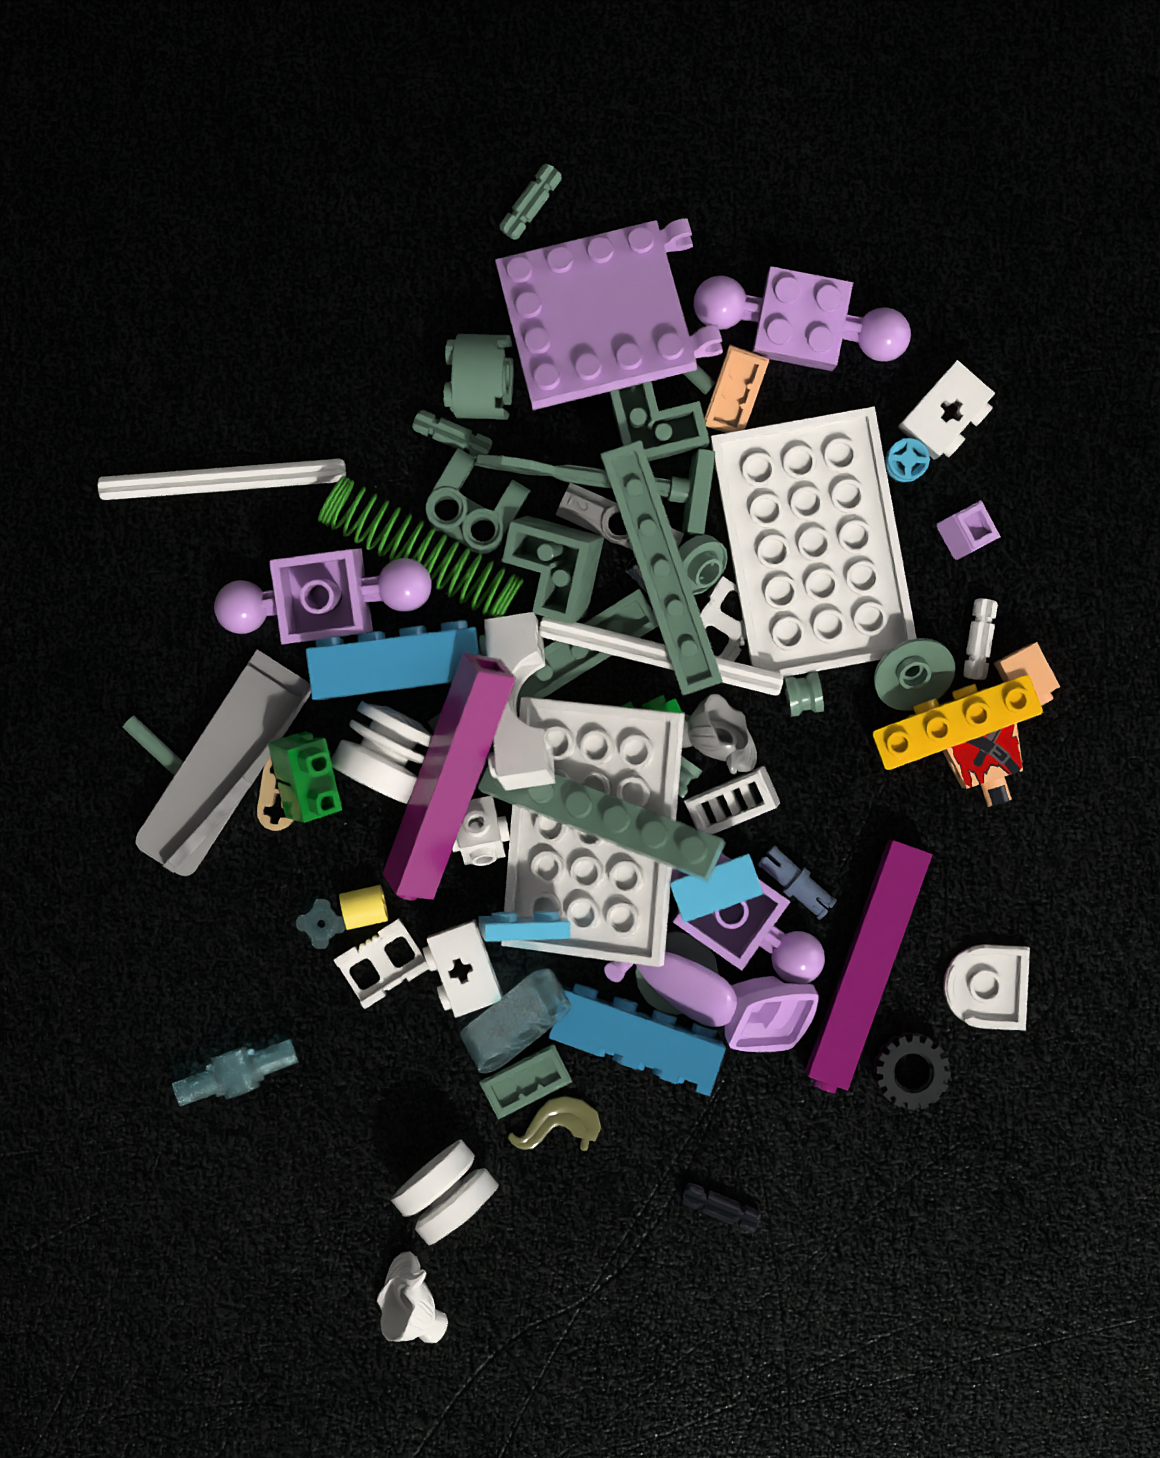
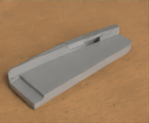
[136,649,312,876]

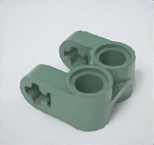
[426,448,531,554]

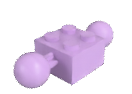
[694,267,911,371]
[214,549,431,644]
[670,853,825,984]

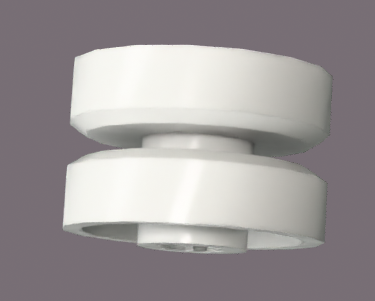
[391,1140,499,1245]

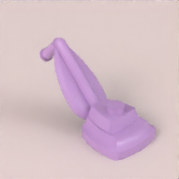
[604,951,818,1052]

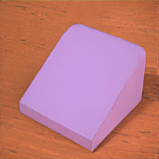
[937,501,1001,560]

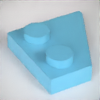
[479,910,570,941]

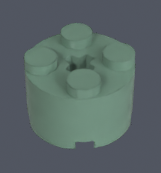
[444,334,513,420]

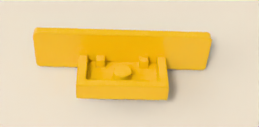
[872,675,1043,770]

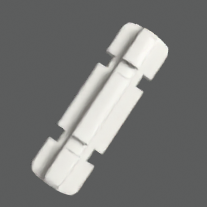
[963,598,998,680]

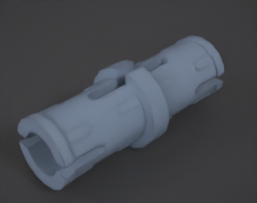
[757,845,837,920]

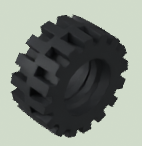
[873,1032,951,1110]

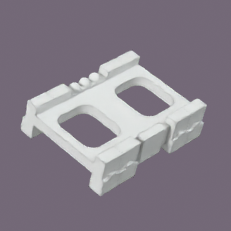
[700,576,746,662]
[334,919,429,1009]

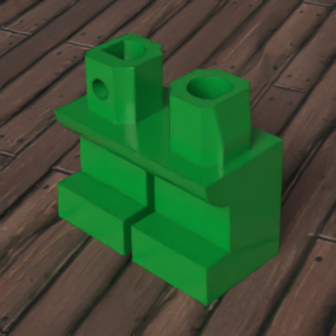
[268,731,342,823]

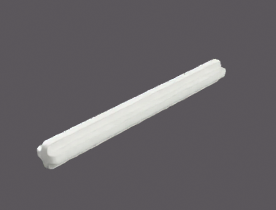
[98,459,346,500]
[539,616,783,696]

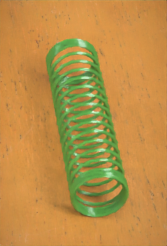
[318,476,523,619]

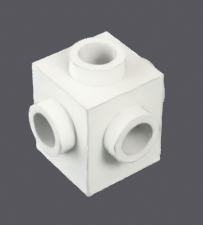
[452,796,510,866]

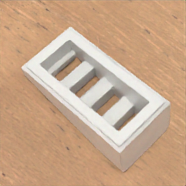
[684,766,780,835]

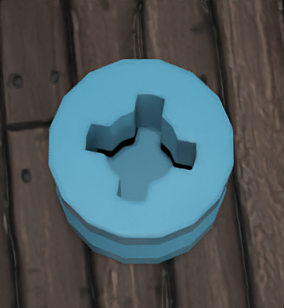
[884,438,930,482]

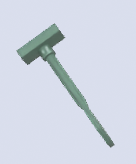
[475,449,716,536]

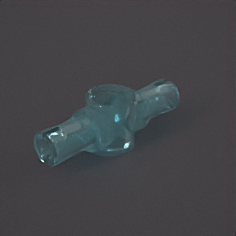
[172,1039,299,1107]

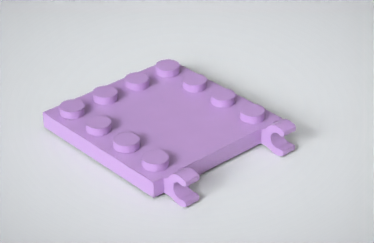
[495,219,723,410]

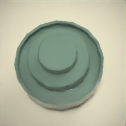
[678,534,728,595]

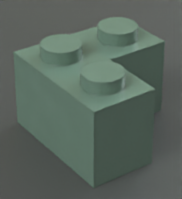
[608,381,710,461]
[502,515,604,624]

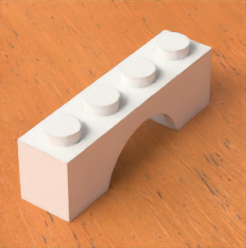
[479,612,555,790]

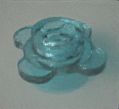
[296,899,346,949]

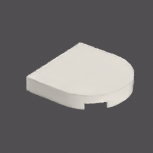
[943,944,1030,1030]

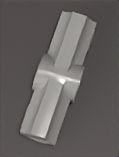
[555,483,684,550]

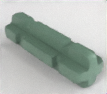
[500,163,562,240]
[412,410,492,457]

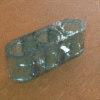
[460,969,572,1073]

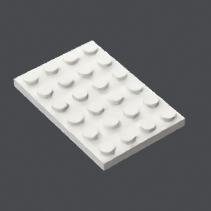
[710,407,916,677]
[501,697,685,967]

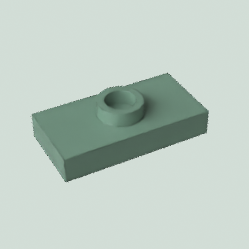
[479,1043,572,1119]

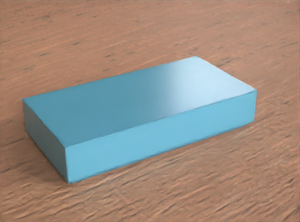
[670,854,764,923]

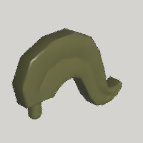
[508,1095,601,1151]

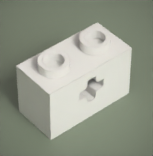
[898,360,995,460]
[422,919,503,1018]

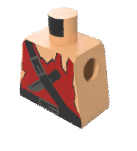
[942,723,1023,807]

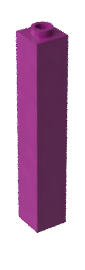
[383,653,516,900]
[805,839,933,1094]

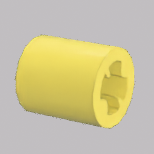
[339,885,388,930]

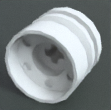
[331,701,433,804]

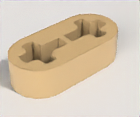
[257,756,294,831]

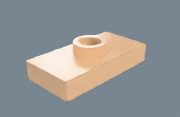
[704,345,770,433]

